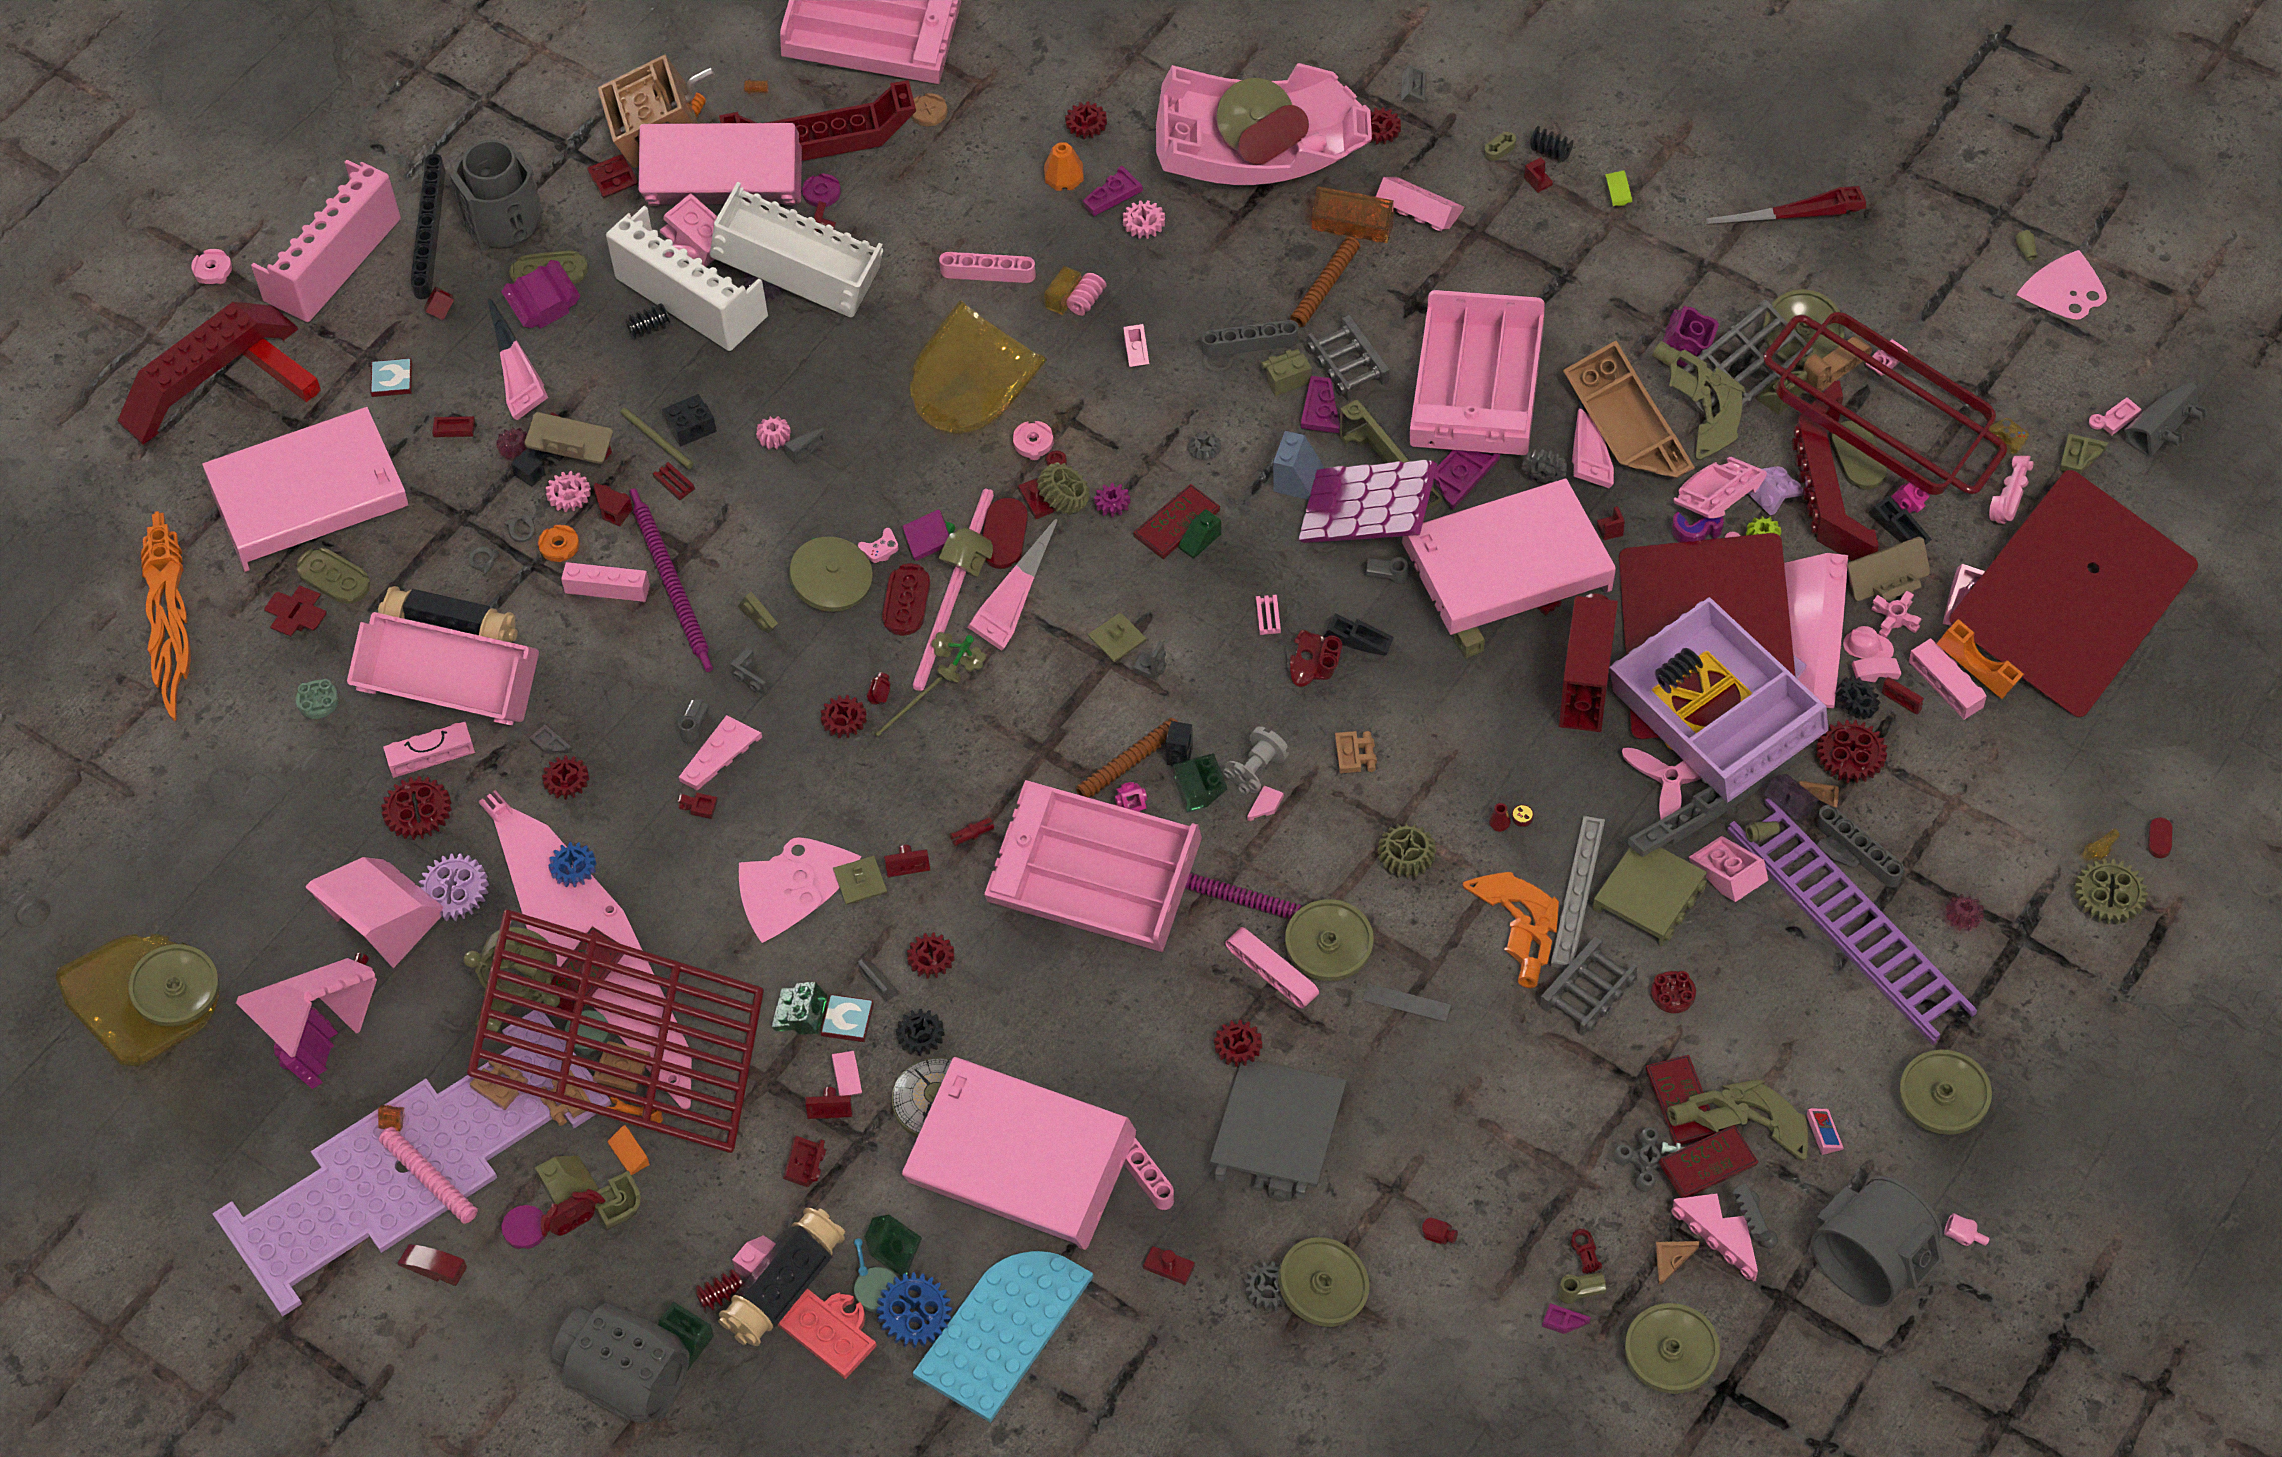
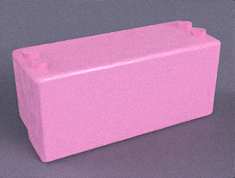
[639,123,802,206]
[251,160,401,322]
[347,612,539,725]

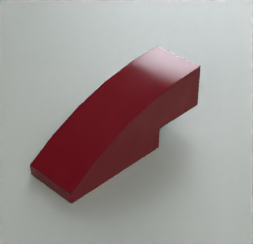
[397,1244,467,1286]

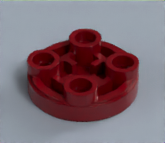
[1651,971,1696,1013]

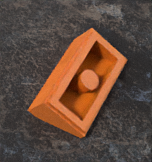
[607,1125,650,1176]

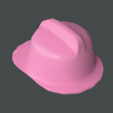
[1843,626,1894,659]

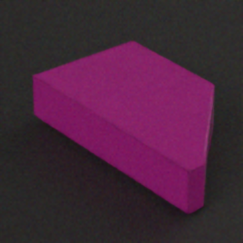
[1542,1303,1591,1334]

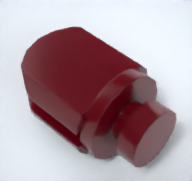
[867,673,891,705]
[1422,1217,1458,1245]

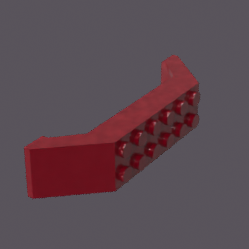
[719,80,916,161]
[117,302,298,445]
[1792,380,1879,561]

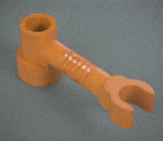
[606,1097,663,1123]

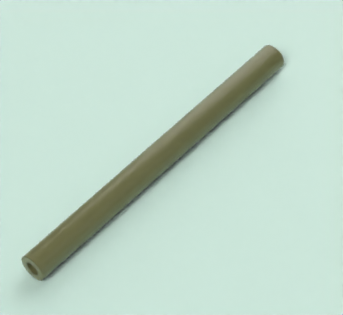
[620,407,694,469]

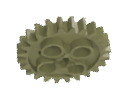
[2074,858,2148,925]

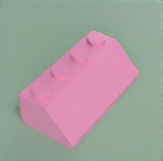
[1375,177,1464,231]

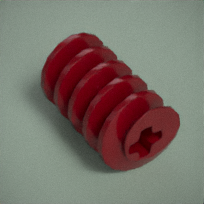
[696,1269,744,1313]

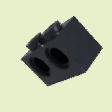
[1166,721,1193,769]

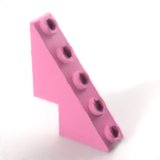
[1671,1194,1758,1281]

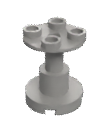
[1223,727,1289,795]

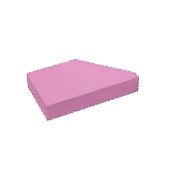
[1247,786,1284,821]

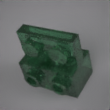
[772,982,827,1035]

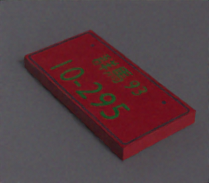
[1133,484,1220,559]
[551,926,624,1012]
[1646,1055,1717,1147]
[1658,1125,1758,1198]

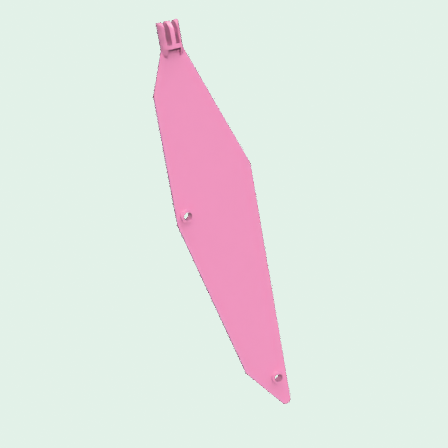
[479,790,692,1109]

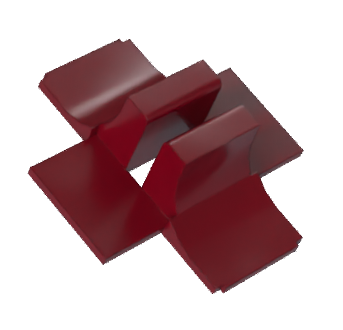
[264,585,327,637]

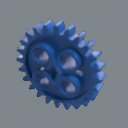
[876,1272,952,1348]

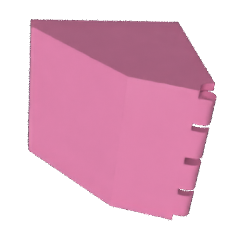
[306,857,443,968]
[236,958,377,1058]

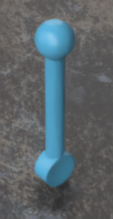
[854,1238,868,1276]

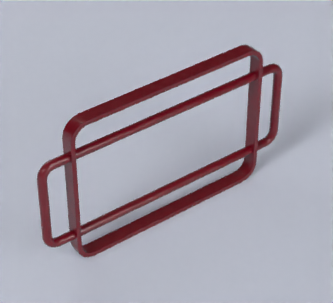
[1763,312,2007,495]

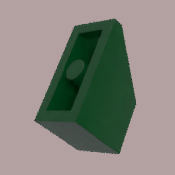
[1178,509,1221,559]

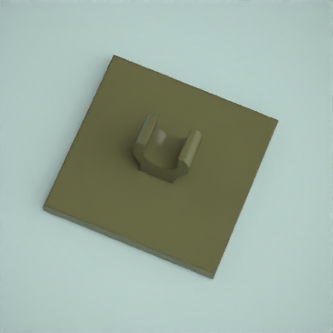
[1088,612,1147,662]
[833,856,887,905]

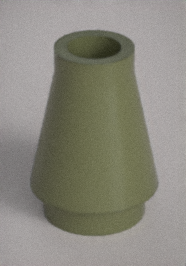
[2015,230,2038,261]
[1745,821,1780,843]

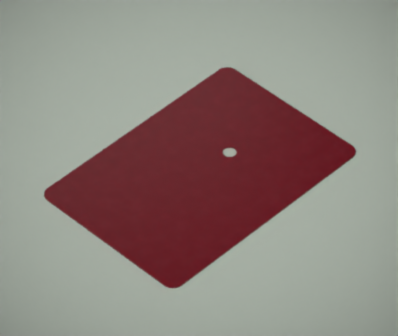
[1950,470,2198,717]
[1619,533,1796,739]

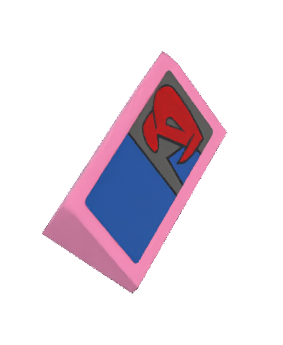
[1807,1108,1844,1155]

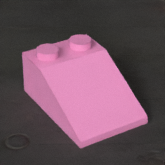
[1943,564,1985,627]
[1689,836,1768,902]

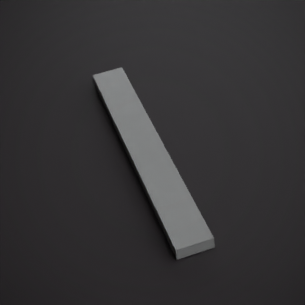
[1551,816,1605,969]

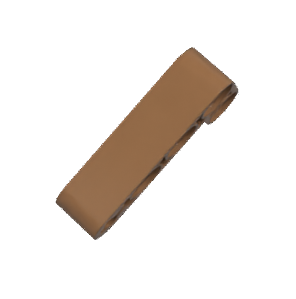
[1803,335,1872,392]

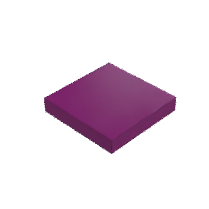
[903,509,950,561]

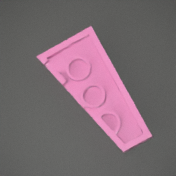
[679,715,762,790]

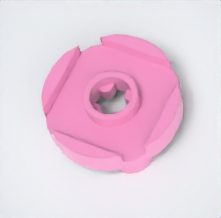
[191,249,232,284]
[1013,421,1054,460]

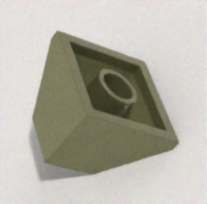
[535,1156,599,1205]

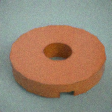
[538,525,580,562]

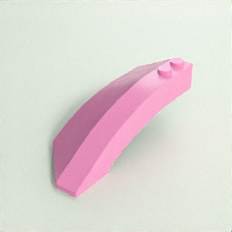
[1784,553,1848,708]

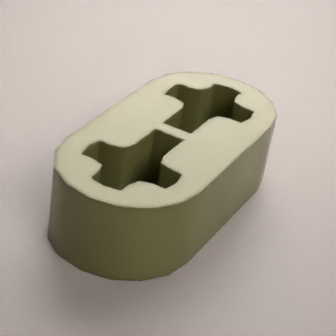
[1484,132,1516,161]

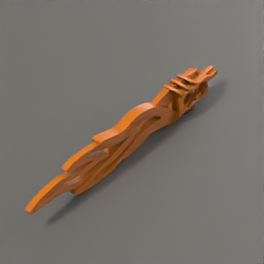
[141,511,191,721]

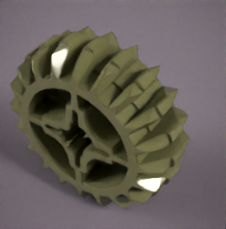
[1037,462,1090,515]
[1378,822,1436,879]

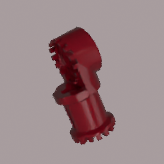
[1571,1228,1602,1274]

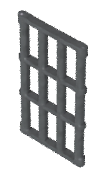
[1669,300,1813,419]

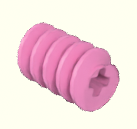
[1066,273,1106,316]

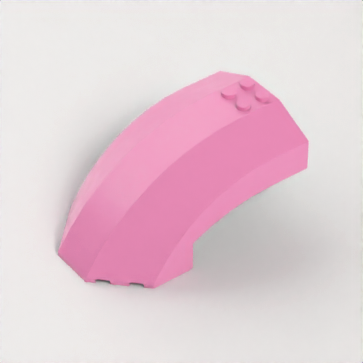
[1156,63,1372,185]

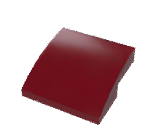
[587,154,638,198]

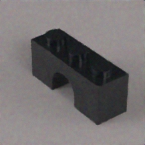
[511,448,565,487]

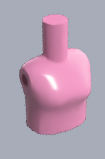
[1944,1213,1989,1246]

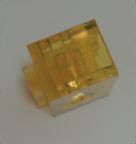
[1044,266,1082,315]

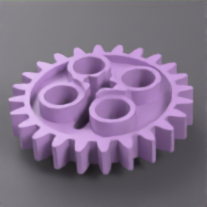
[419,853,489,921]

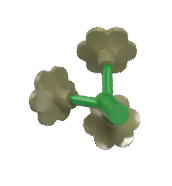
[932,632,986,683]

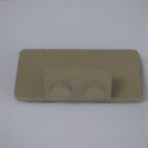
[525,412,613,464]
[1847,537,1930,601]

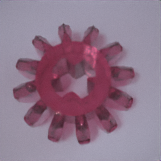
[496,426,528,460]
[1946,893,1984,932]

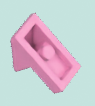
[1123,324,1149,367]

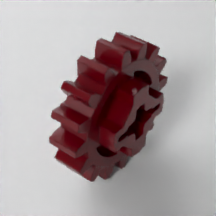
[1065,101,1107,139]
[1369,107,1401,145]
[821,695,867,738]
[542,755,590,800]
[907,932,955,979]
[1214,1020,1263,1067]

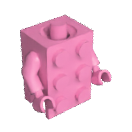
[660,193,717,267]

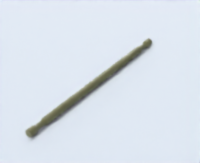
[875,675,944,737]

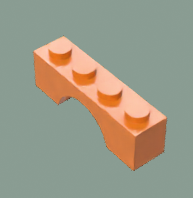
[1937,619,2024,699]

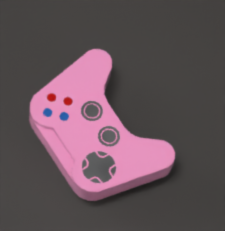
[858,528,899,563]

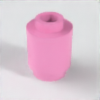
[1297,132,1327,152]

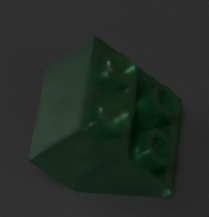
[1173,753,1227,812]
[658,1302,714,1371]

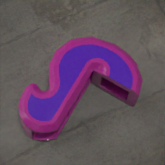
[1672,512,1724,542]

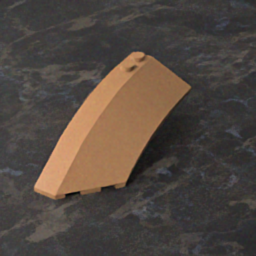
[1563,340,1694,478]

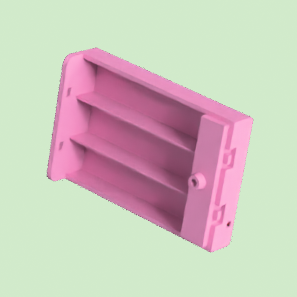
[780,0,961,84]
[1410,290,1545,455]
[202,407,408,572]
[1402,478,1616,635]
[984,780,1202,952]
[902,1057,1136,1250]

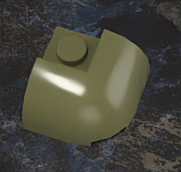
[939,527,993,577]
[595,1171,641,1230]

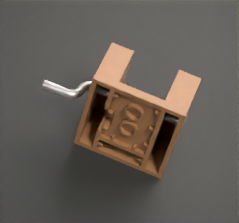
[598,54,715,168]

